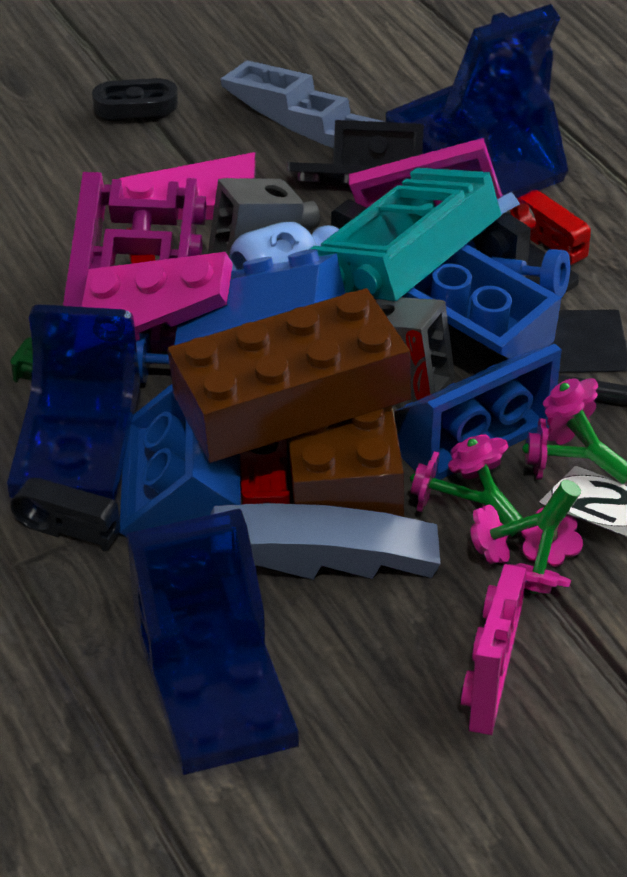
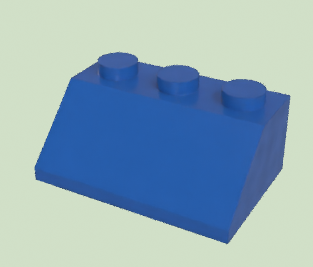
[402,244,562,359]
[174,249,345,345]
[394,344,562,480]
[119,384,241,538]

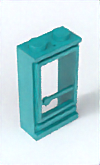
[310,168,501,301]

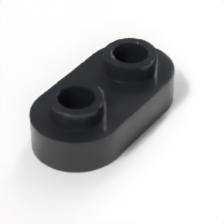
[92,78,178,121]

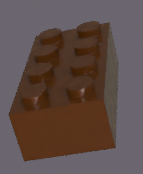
[167,288,411,463]
[287,406,404,517]

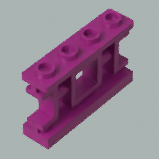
[59,172,207,354]

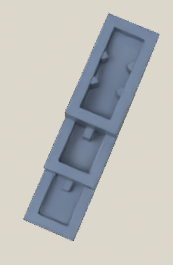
[220,61,385,148]
[210,503,441,580]

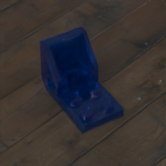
[441,4,569,198]
[127,508,299,775]

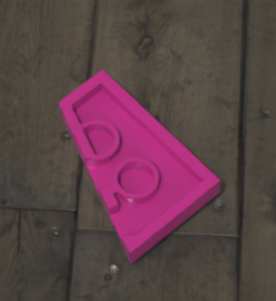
[349,138,508,212]
[120,152,255,220]
[73,252,233,363]
[461,564,526,735]

